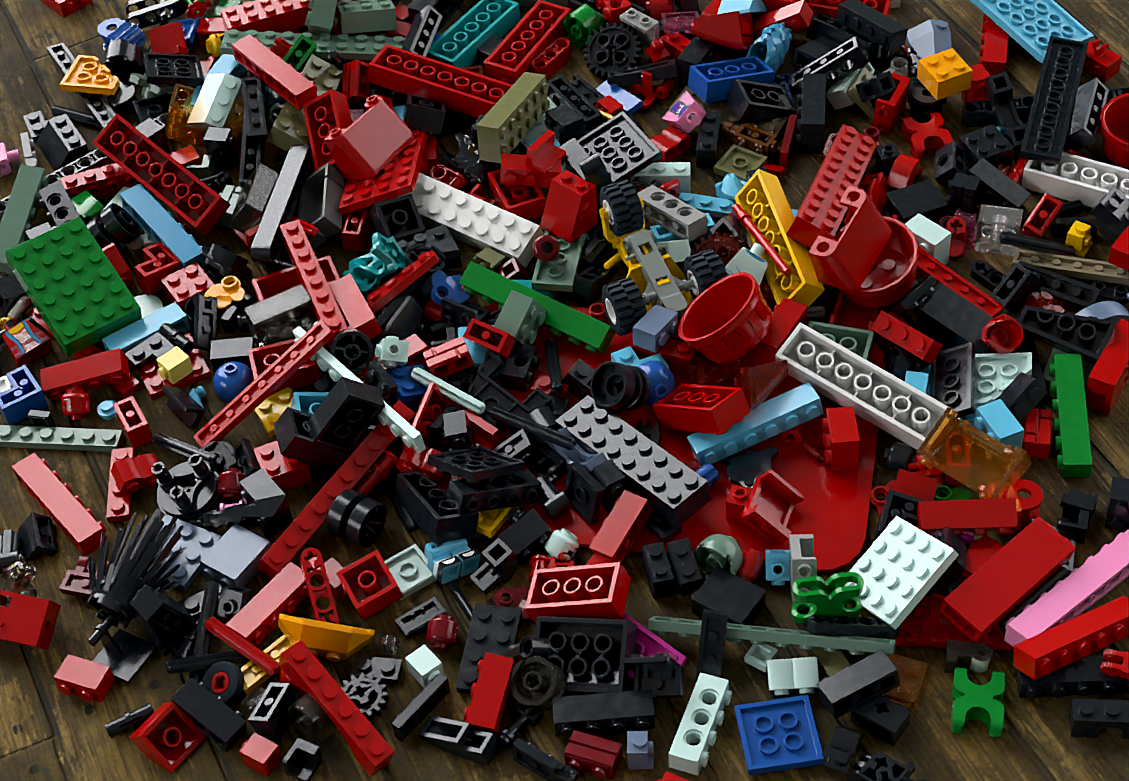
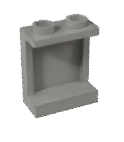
[620,8,660,65]
[789,534,817,603]

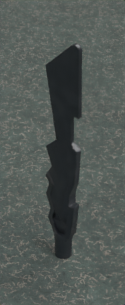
[190,494,286,529]

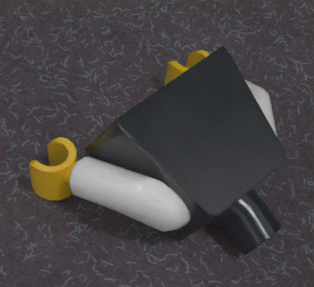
[0,276,32,330]

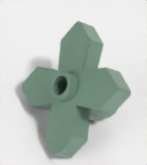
[129,73,179,99]

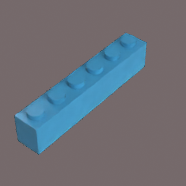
[120,183,207,269]

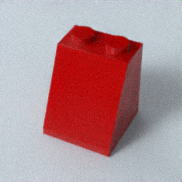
[540,170,598,244]

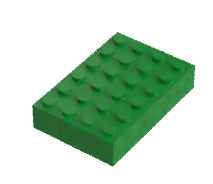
[5,216,142,357]

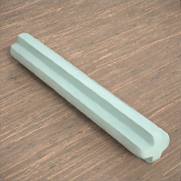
[411,367,486,415]

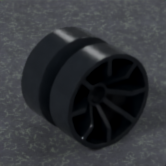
[86,203,140,252]
[327,489,387,548]

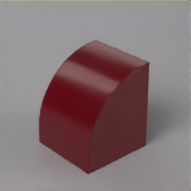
[498,257,531,280]

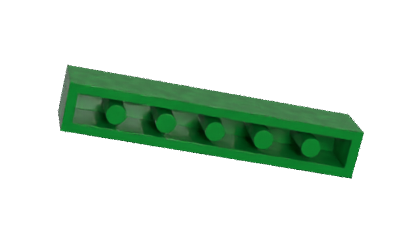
[1048,354,1092,478]

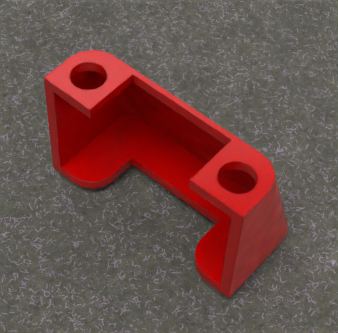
[808,185,892,292]

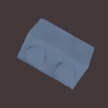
[633,304,679,352]

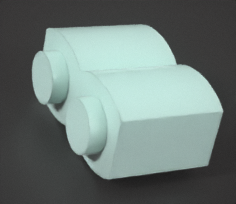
[767,657,819,696]

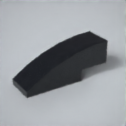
[418,716,500,766]

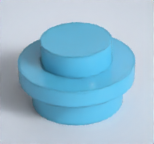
[97,400,117,420]

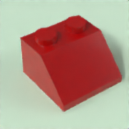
[129,701,206,773]

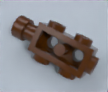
[721,121,779,157]

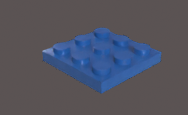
[734,695,824,775]

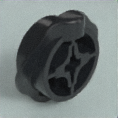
[201,244,252,279]

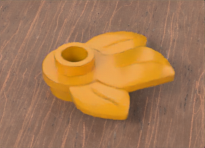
[204,275,245,309]

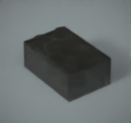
[228,163,280,235]
[244,284,317,347]

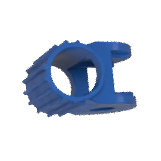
[97,18,146,52]

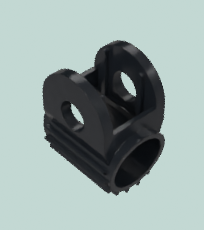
[907,77,946,123]

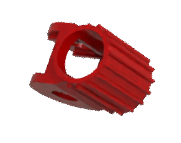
[980,479,1043,533]

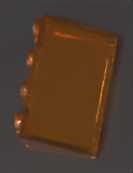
[164,84,245,151]

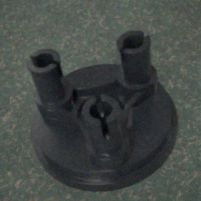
[151,454,220,522]

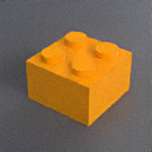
[917,48,973,100]

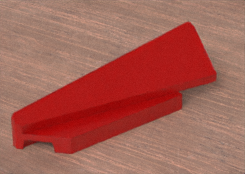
[844,172,892,226]

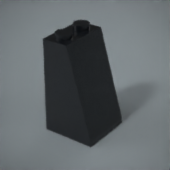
[916,282,996,354]

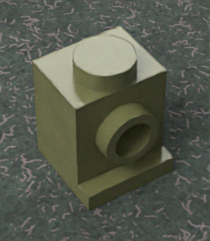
[474,247,506,274]

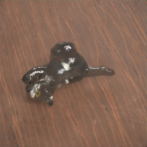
[2,554,37,607]

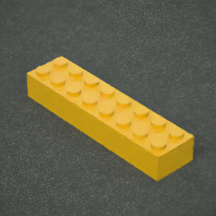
[734,169,825,307]

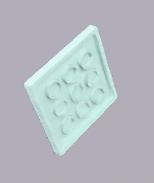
[845,516,959,630]

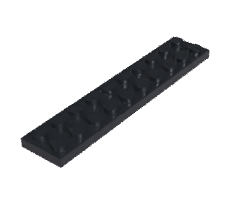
[1019,36,1088,165]

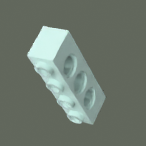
[669,672,732,775]

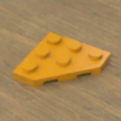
[60,55,120,95]

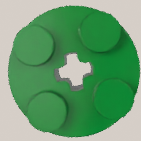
[562,4,605,48]

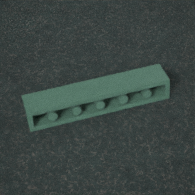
[0,164,48,275]

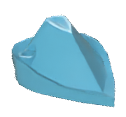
[715,173,746,200]

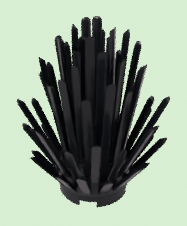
[86,508,186,628]

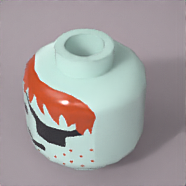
[544,528,579,562]

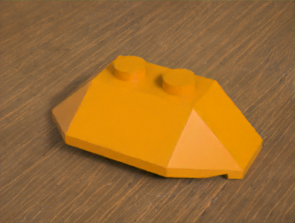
[278,614,375,662]

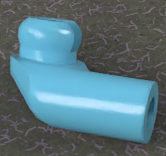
[189,386,206,408]

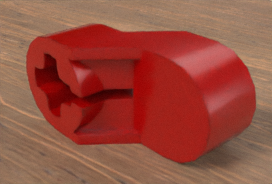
[946,217,967,260]

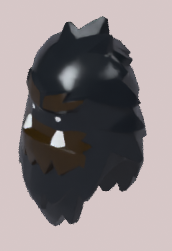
[443,133,493,190]

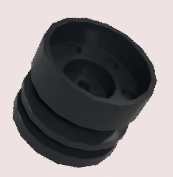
[590,361,650,412]

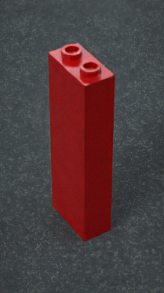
[939,516,1076,644]

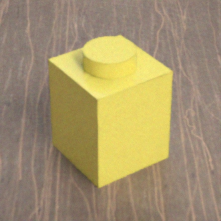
[156,346,194,385]

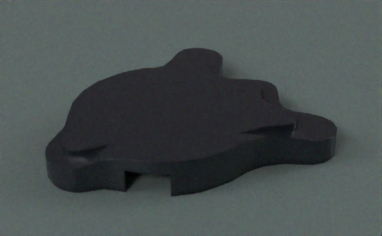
[722,446,778,488]

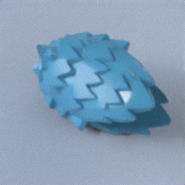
[746,23,792,75]

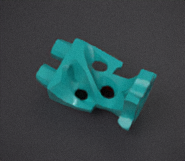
[343,232,406,301]

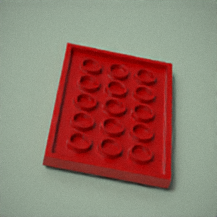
[338,129,428,215]

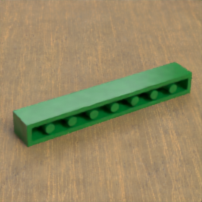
[459,261,616,354]

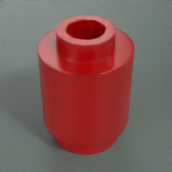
[736,548,766,583]

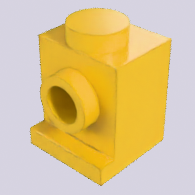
[1065,220,1093,258]

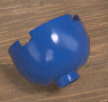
[213,361,254,403]
[638,361,675,406]

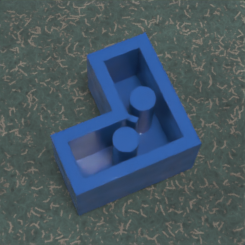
[0,365,49,425]

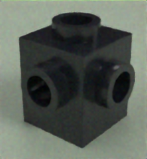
[216,585,253,622]

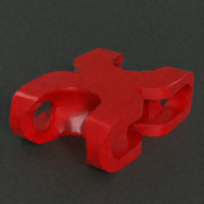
[901,112,953,160]

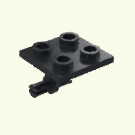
[87,615,158,684]

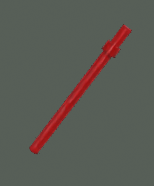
[732,203,792,276]

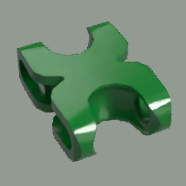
[791,572,864,625]
[951,667,1005,738]

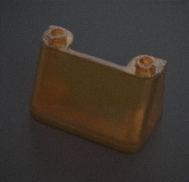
[917,407,1032,499]

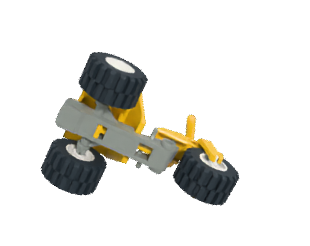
[599,179,728,336]

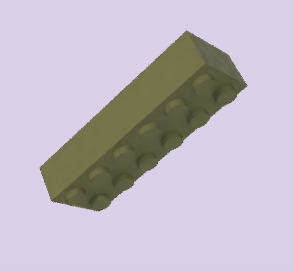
[266,54,343,152]
[476,72,550,163]

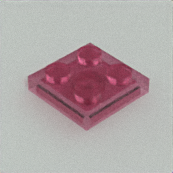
[661,11,699,35]

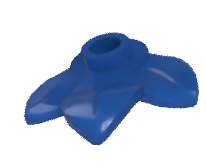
[431,270,470,305]

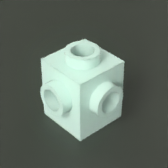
[375,336,409,369]

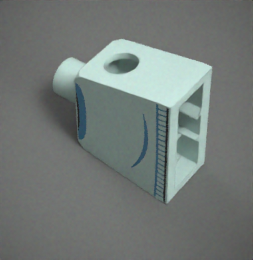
[725,243,768,286]

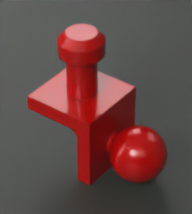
[645,39,672,78]

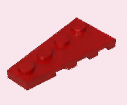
[367,250,439,313]

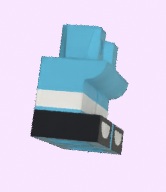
[424,539,481,585]

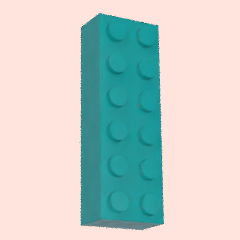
[426,0,520,70]

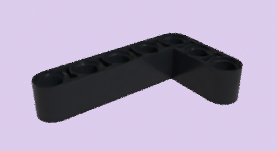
[558,137,613,206]

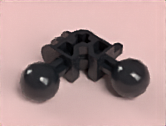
[846,753,930,781]

